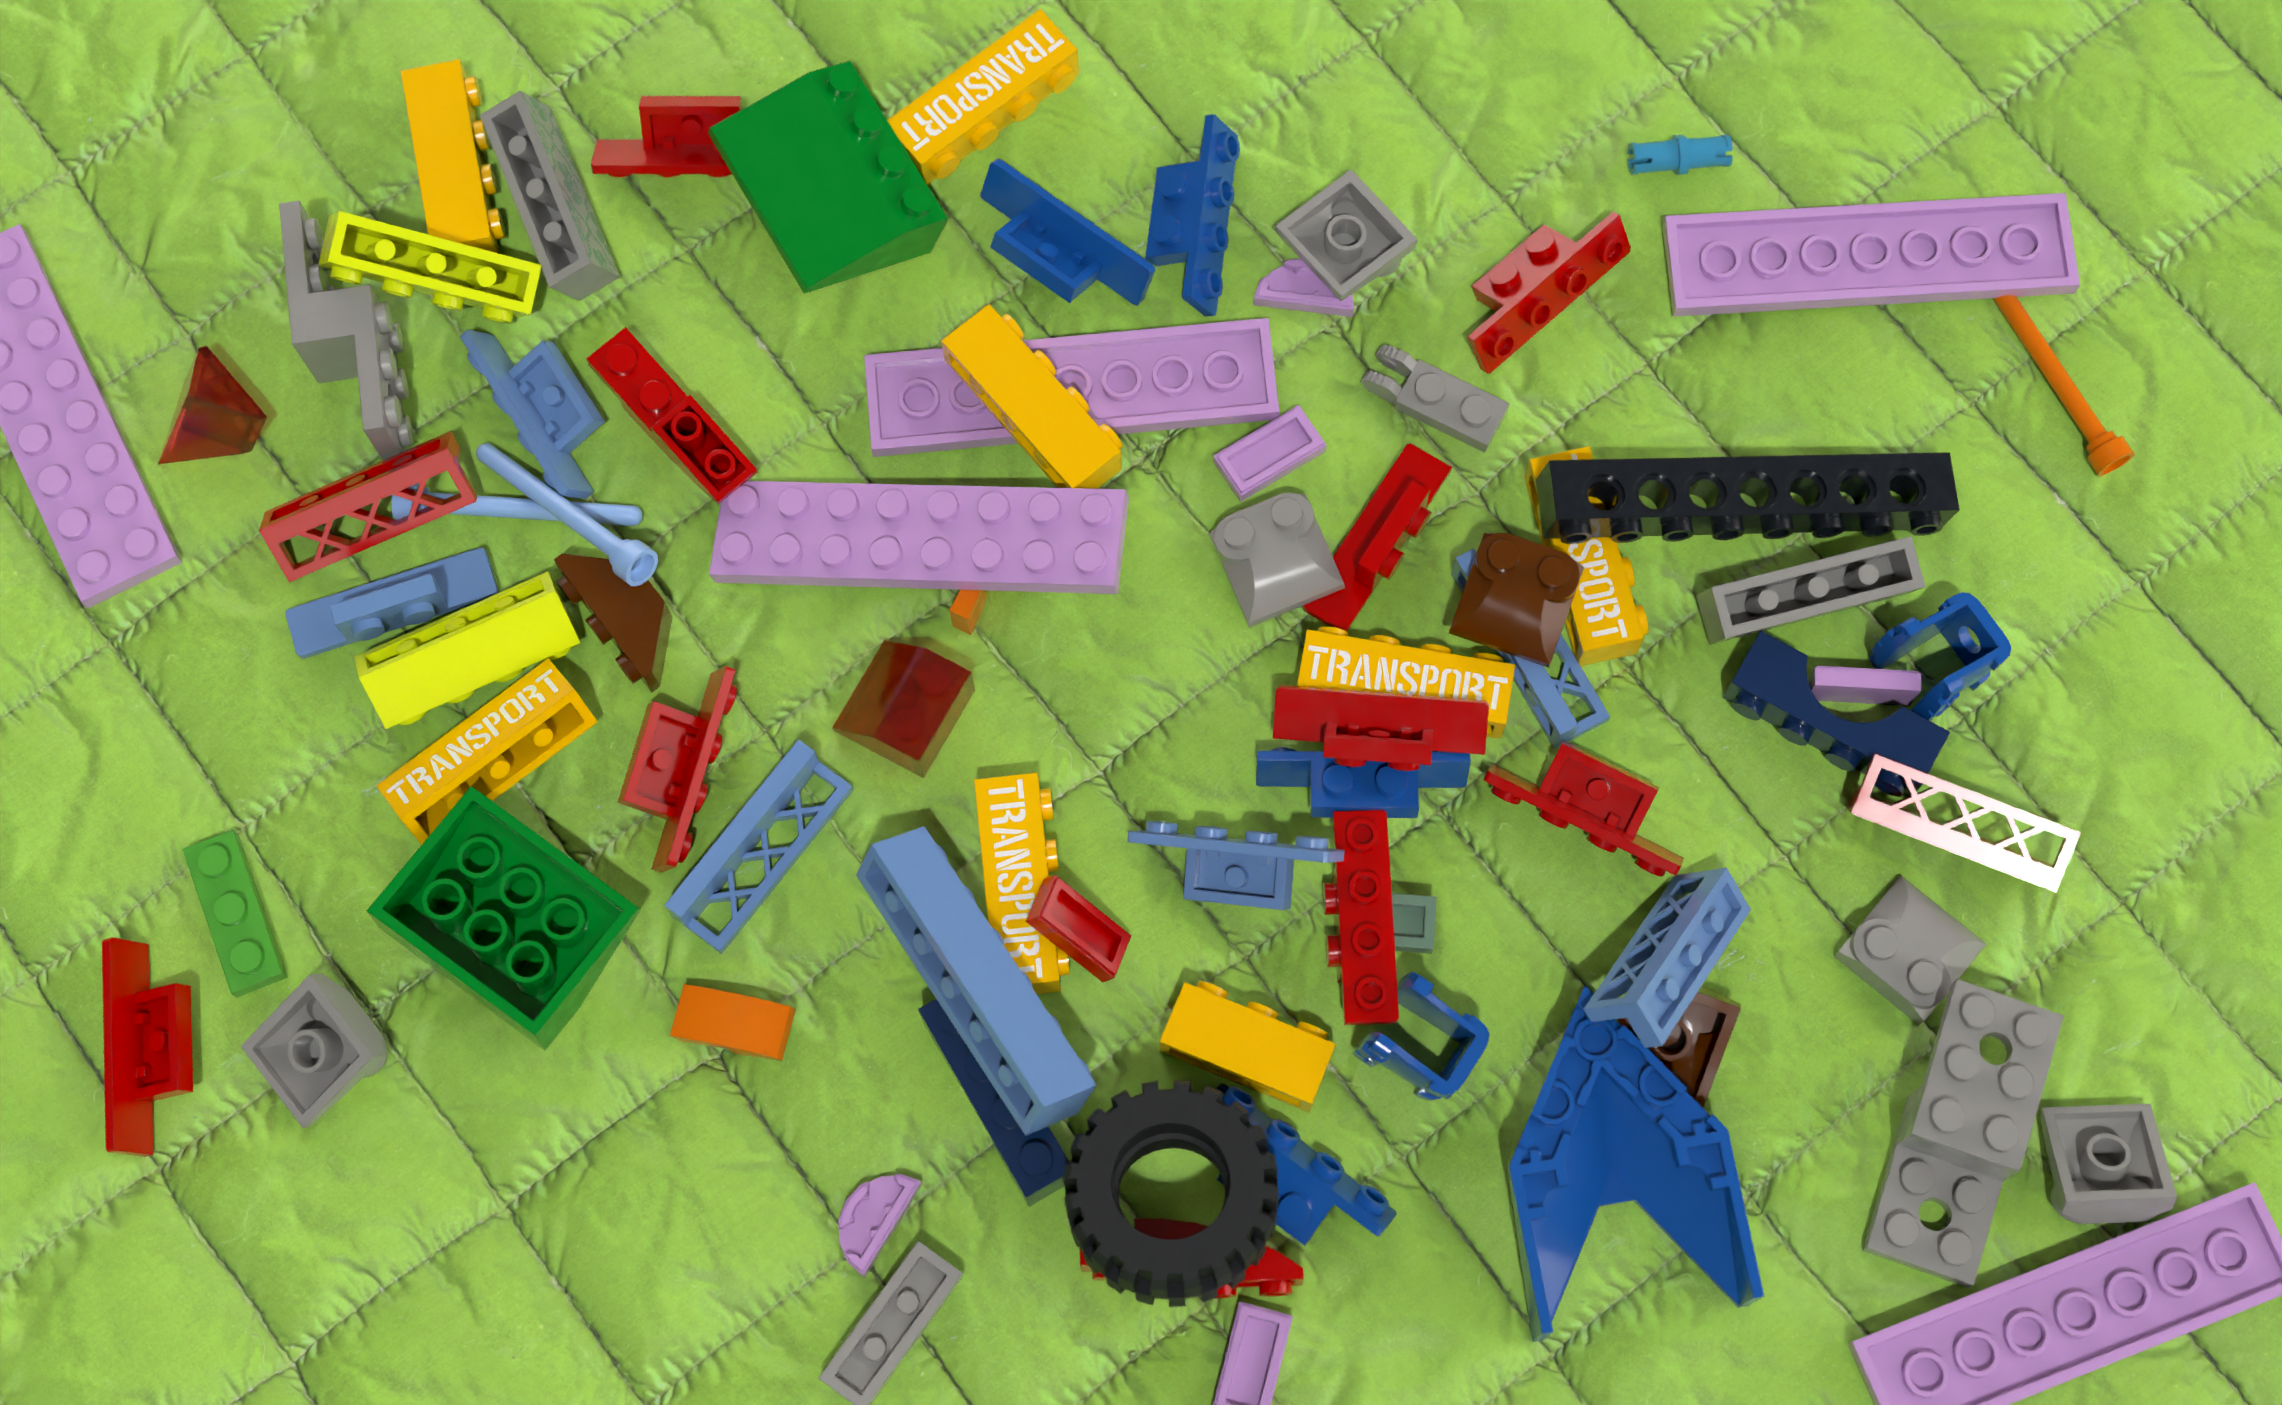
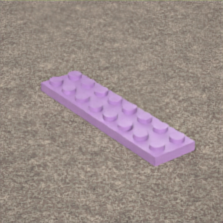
[1662,193,2080,317]
[0,224,182,608]
[864,318,1279,457]
[709,481,1129,594]
[1848,1182,2282,1405]

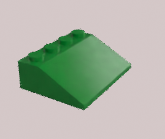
[708,61,948,294]
[366,786,640,1051]

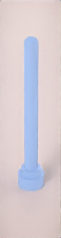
[476,443,658,586]
[392,483,643,526]

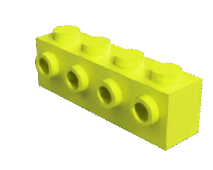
[318,211,542,324]
[354,571,580,729]

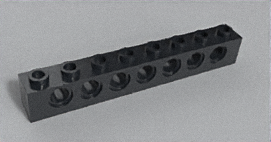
[1536,452,1960,544]

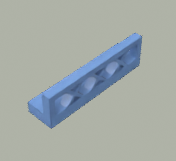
[1451,548,1610,749]
[664,739,853,955]
[1584,867,1751,1048]

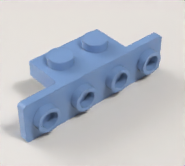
[460,329,605,499]
[285,548,499,659]
[1127,821,1345,910]

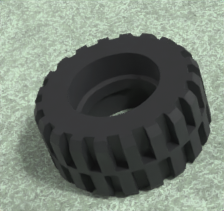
[1063,1080,1279,1307]

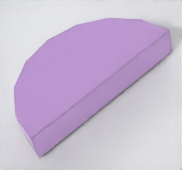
[1253,259,1354,317]
[838,1174,923,1278]

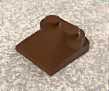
[1449,533,1584,668]
[1617,986,1741,1108]

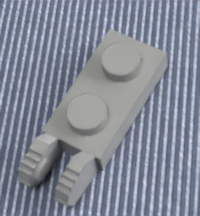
[1361,344,1510,453]

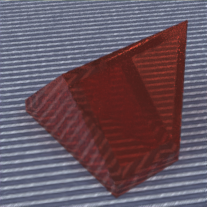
[158,346,267,464]

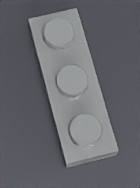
[819,1241,964,1405]

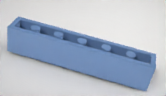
[856,826,1096,1136]

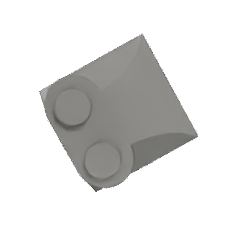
[1274,170,1418,301]
[1209,493,1345,628]
[1834,876,1986,1025]
[241,973,387,1128]
[2040,1104,2177,1224]

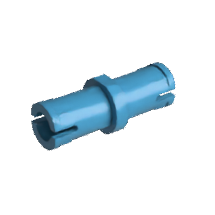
[1627,134,1733,175]

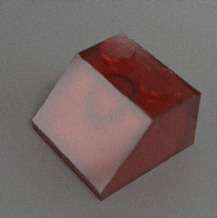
[832,640,975,778]

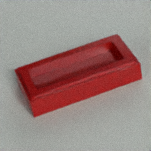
[1026,875,1131,983]

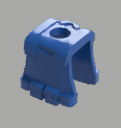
[1870,592,2011,721]
[1352,972,1490,1101]

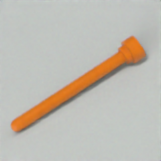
[1992,295,2135,477]

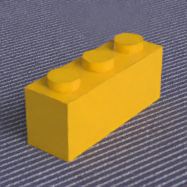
[1159,981,1336,1113]

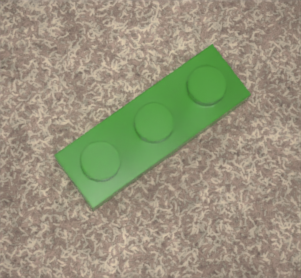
[182,829,288,997]

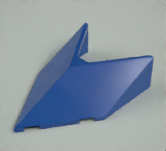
[1508,986,1764,1342]

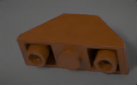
[554,554,672,693]

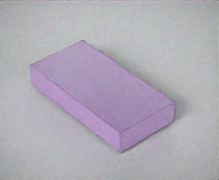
[1213,405,1327,502]
[1808,666,1921,706]
[1213,1302,1293,1405]

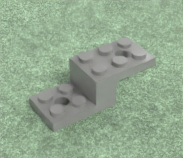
[279,201,414,460]
[1862,979,2064,1288]

